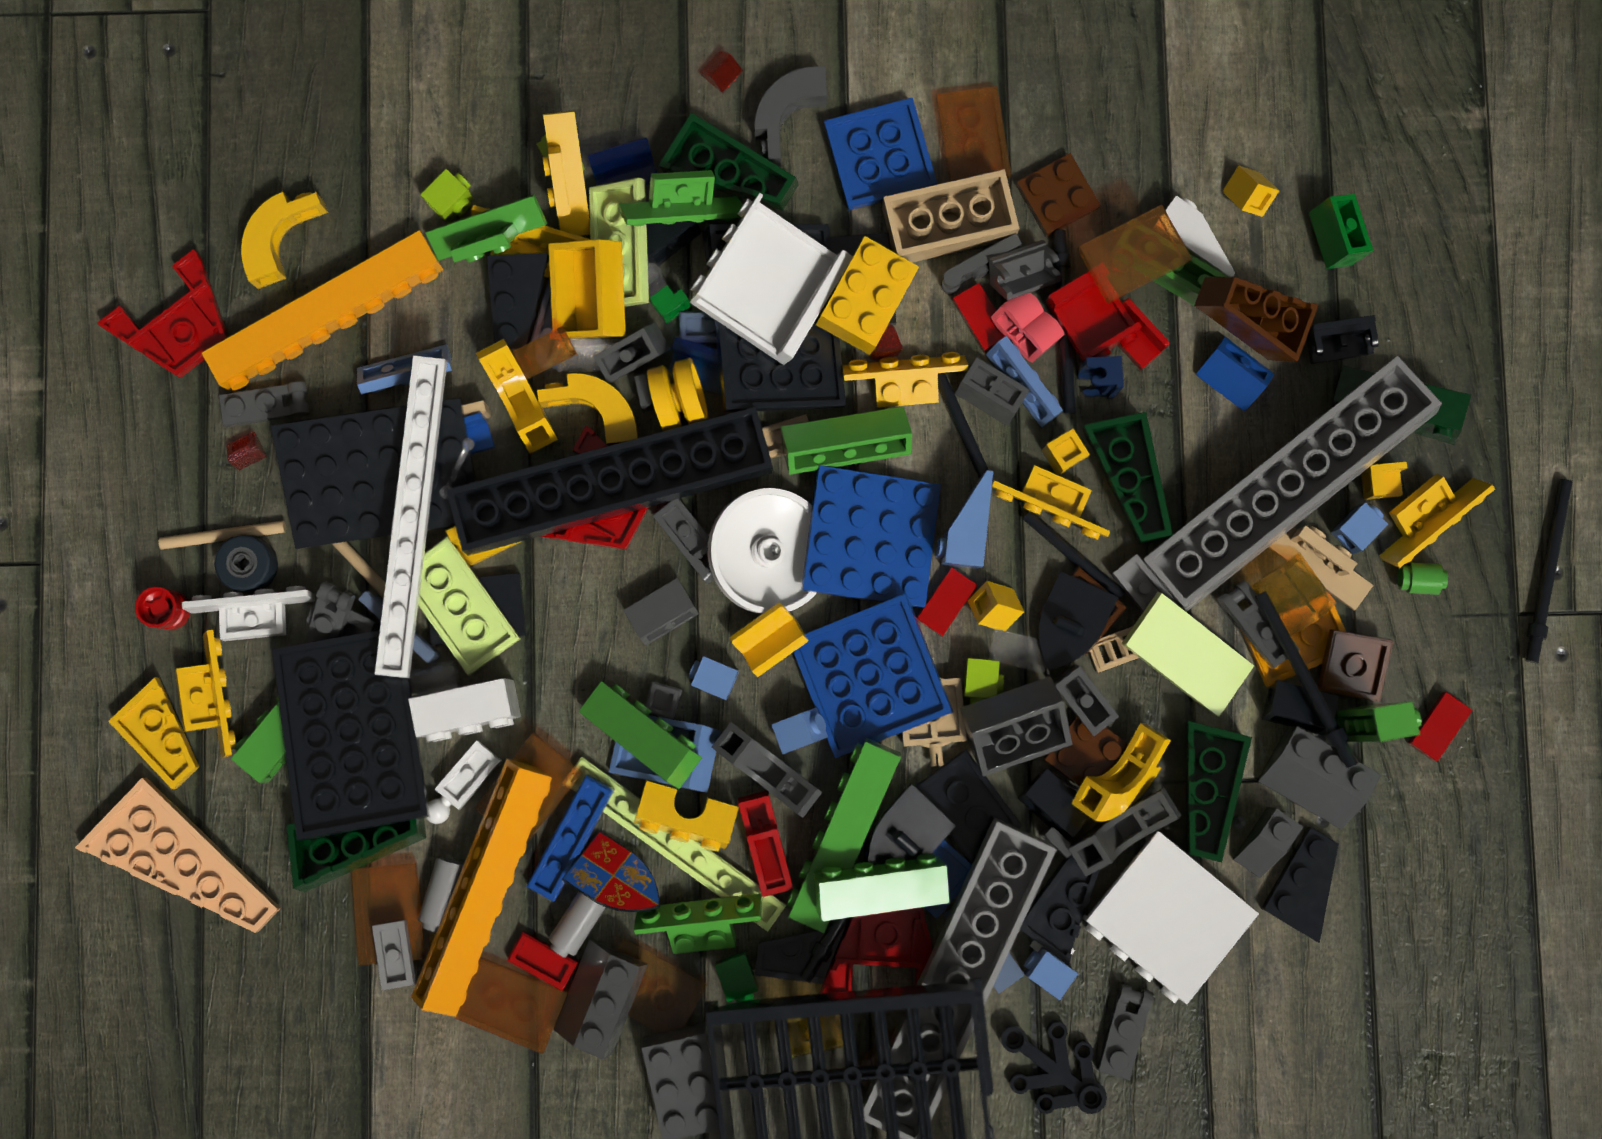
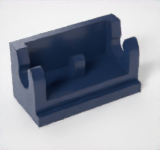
[1077,356,1124,400]

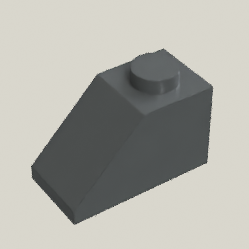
[593,322,671,383]
[1053,664,1119,736]
[1233,807,1303,878]

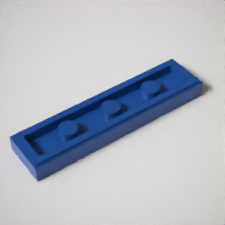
[526,774,615,902]

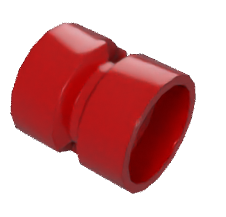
[135,587,190,630]

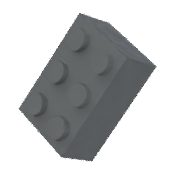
[960,676,1073,776]
[641,1022,720,1139]

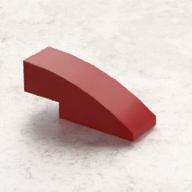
[738,790,793,897]

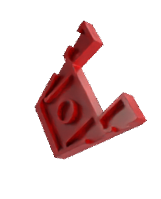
[97,249,228,378]
[539,426,649,550]
[820,907,932,994]

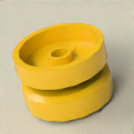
[647,358,709,432]

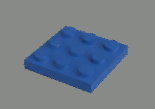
[824,97,937,211]

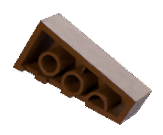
[1194,277,1318,362]

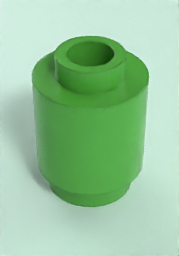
[1398,562,1448,595]

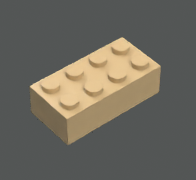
[882,169,1019,262]

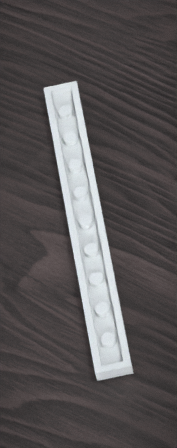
[375,356,447,678]

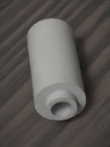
[418,857,464,932]
[548,892,606,958]

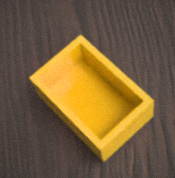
[816,236,919,355]
[549,239,626,339]

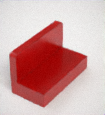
[1117,298,1170,371]

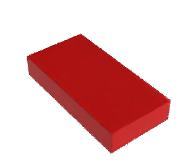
[952,283,1006,352]
[917,567,977,637]
[1408,692,1473,762]
[507,931,579,991]

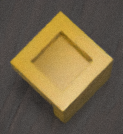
[1223,165,1280,217]
[1041,428,1090,475]
[1361,462,1407,500]
[968,581,1024,631]

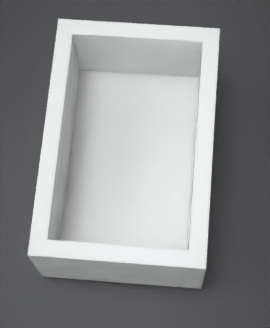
[408,678,521,742]

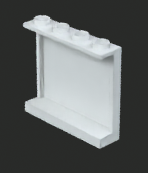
[690,193,853,365]
[1082,830,1259,1004]

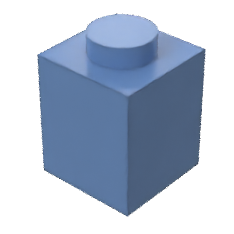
[1330,502,1388,554]
[688,656,739,701]
[772,708,828,754]
[1024,947,1078,1000]

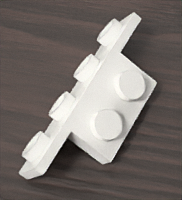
[182,586,316,641]

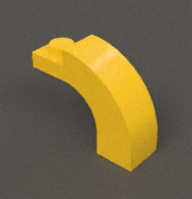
[241,192,328,289]
[476,339,558,454]
[537,373,639,446]
[1071,723,1171,821]

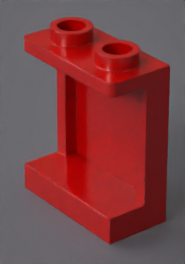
[1045,263,1142,362]

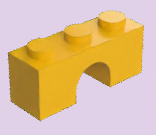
[634,781,739,851]

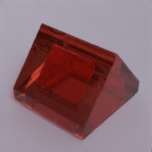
[700,51,743,94]
[870,324,903,360]
[227,432,267,470]

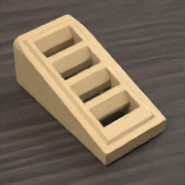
[1089,627,1139,673]

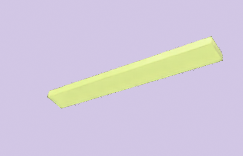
[563,757,786,932]

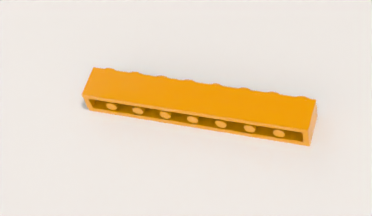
[201,230,444,391]
[411,759,552,1017]

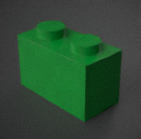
[1309,194,1374,269]

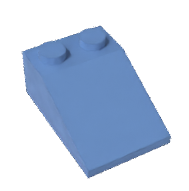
[936,470,993,569]
[609,715,721,793]

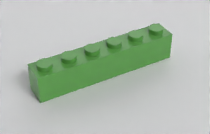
[786,738,901,933]

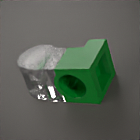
[648,263,691,324]

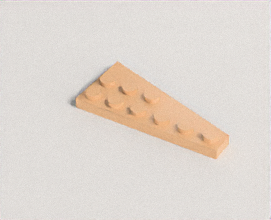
[75,777,281,933]

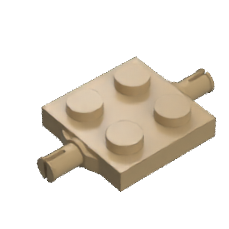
[902,658,967,766]

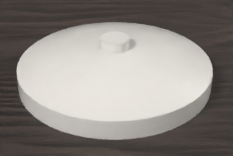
[707,488,816,614]

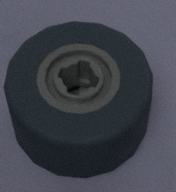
[214,535,278,593]

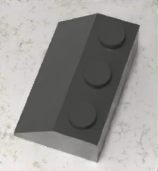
[1257,726,1382,829]
[553,939,648,1059]

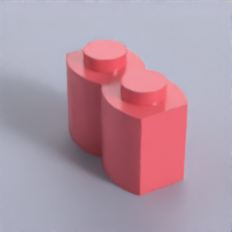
[991,293,1065,363]

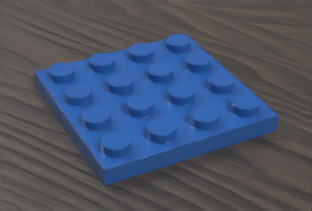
[801,465,941,608]
[794,594,953,758]

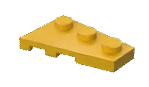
[108,677,199,790]

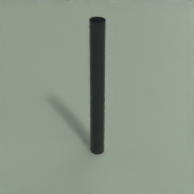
[938,373,994,482]
[1023,511,1125,600]

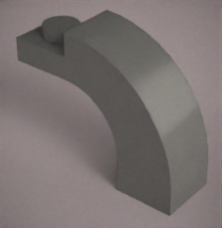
[755,66,827,168]
[711,722,822,818]
[1069,788,1181,876]

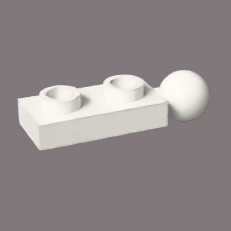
[426,740,502,824]

